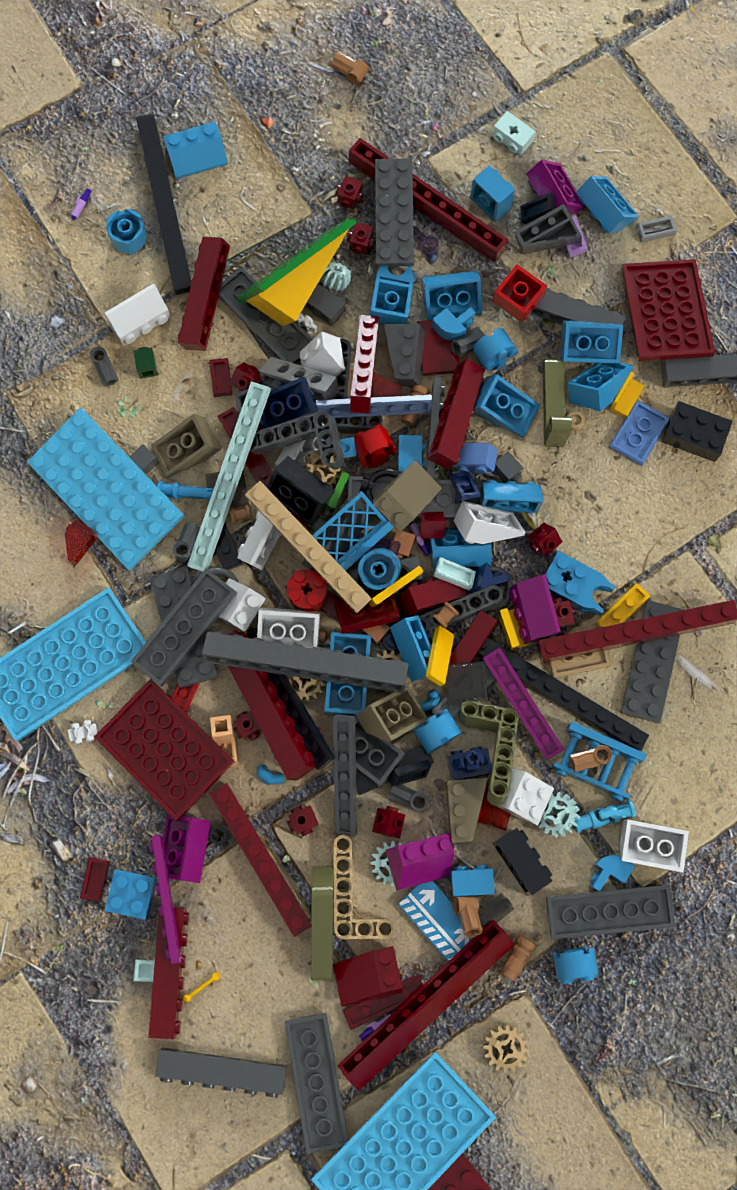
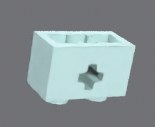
[492,111,536,156]

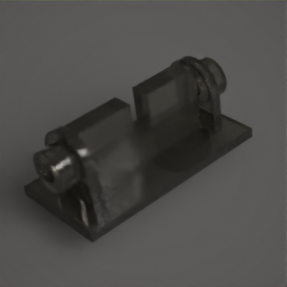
[478,892,514,930]

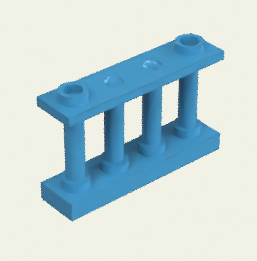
[551,722,647,802]

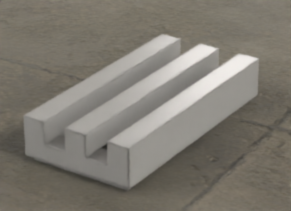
[636,216,677,242]

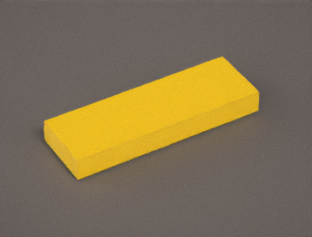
[369,565,423,607]
[595,583,651,628]
[425,625,454,686]

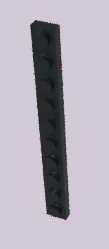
[477,638,649,751]

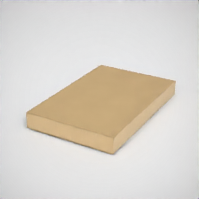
[549,650,611,678]

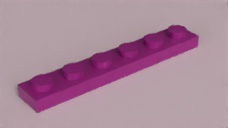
[483,647,564,760]
[149,835,182,964]

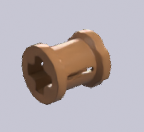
[229,504,252,524]
[433,602,459,628]

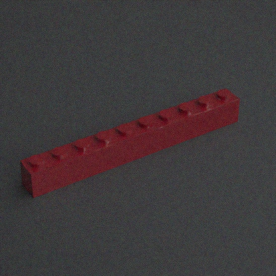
[349,138,508,263]
[537,600,737,664]
[337,920,515,1091]

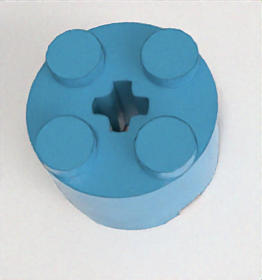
[106,209,147,255]
[473,328,518,371]
[358,548,401,590]
[413,709,461,754]
[552,947,599,984]

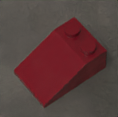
[333,946,403,1007]

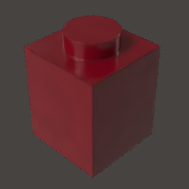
[420,512,448,539]

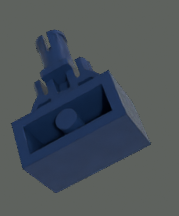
[447,746,491,780]

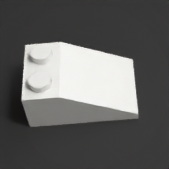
[453,501,526,544]

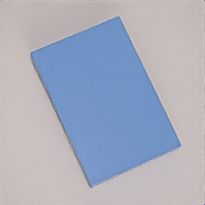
[609,400,670,466]

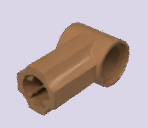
[331,52,369,85]
[569,745,612,773]
[453,895,483,938]

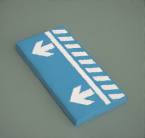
[398,881,474,961]

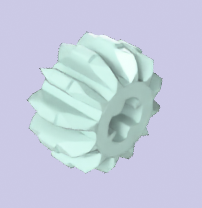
[319,261,351,291]

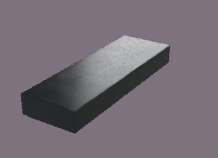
[203,518,242,570]

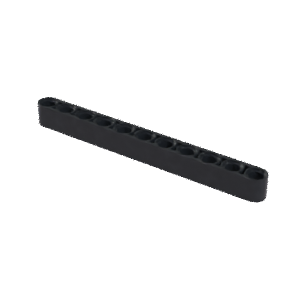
[136,113,191,295]

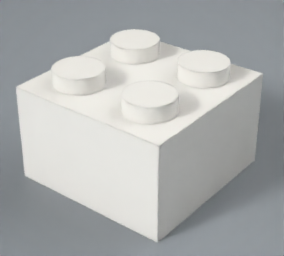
[497,768,554,826]

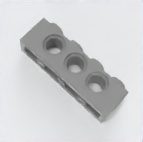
[259,357,339,402]

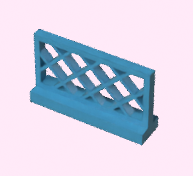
[312,491,394,571]

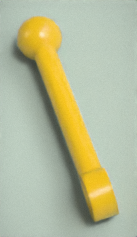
[183,972,220,1003]

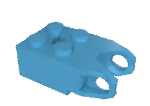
[369,266,414,325]
[545,551,616,616]

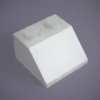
[300,331,345,377]
[218,578,266,632]

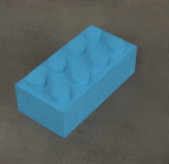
[324,632,371,717]

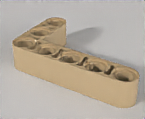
[334,835,395,939]

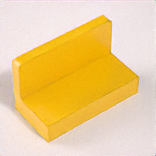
[610,371,645,419]
[498,608,532,651]

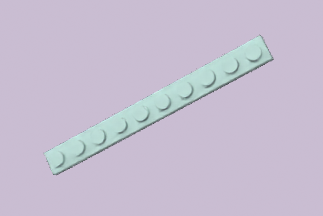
[187,382,271,572]

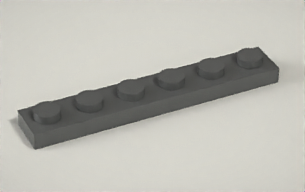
[426,377,445,482]
[333,715,357,837]

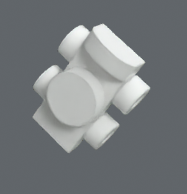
[296,313,317,334]
[68,720,98,745]

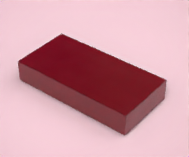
[209,358,233,397]
[80,857,110,902]

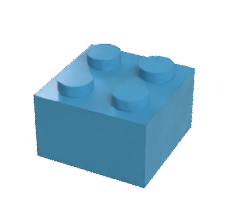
[470,165,515,222]
[105,869,158,920]

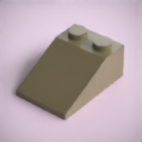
[151,414,221,477]
[373,460,442,532]

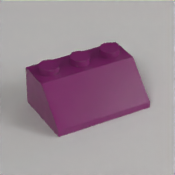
[526,159,586,215]
[509,574,561,645]
[156,815,211,883]
[386,833,455,891]

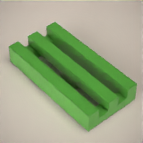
[326,471,349,513]

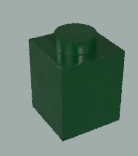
[133,347,159,379]

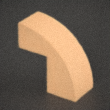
[210,715,239,767]

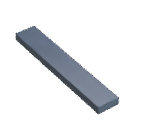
[316,395,432,418]

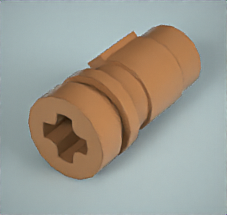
[400,385,430,426]
[500,935,537,981]

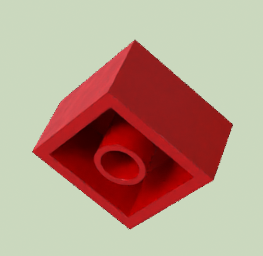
[492,264,548,323]

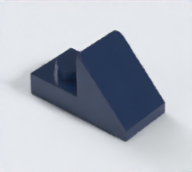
[450,472,480,504]
[469,563,511,594]

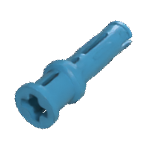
[157,481,214,500]

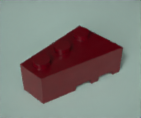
[395,578,468,620]

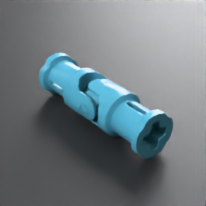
[573,799,636,834]

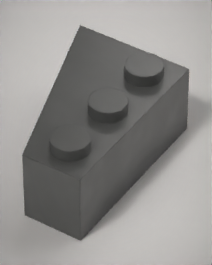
[514,204,582,254]
[384,324,425,386]

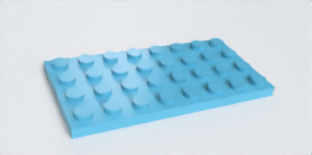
[27,407,185,571]
[0,587,146,742]
[311,1051,496,1190]

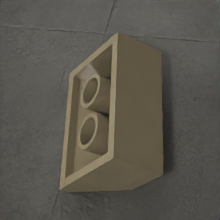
[356,685,428,742]

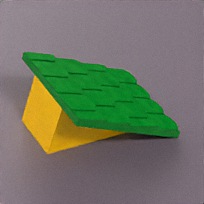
[236,218,358,326]

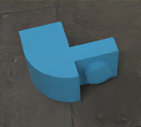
[431,307,476,341]
[589,855,635,892]

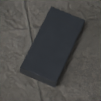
[520,193,556,224]
[389,760,431,786]

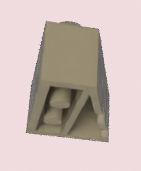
[445,778,488,844]

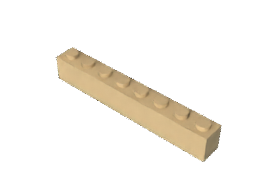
[245,481,371,613]

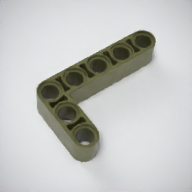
[543,359,572,447]
[458,701,519,806]
[311,866,334,981]

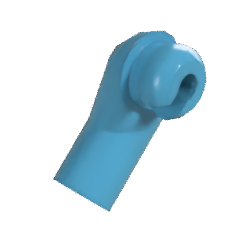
[419,689,441,712]
[256,764,285,785]

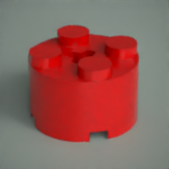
[354,424,397,469]
[287,570,327,611]

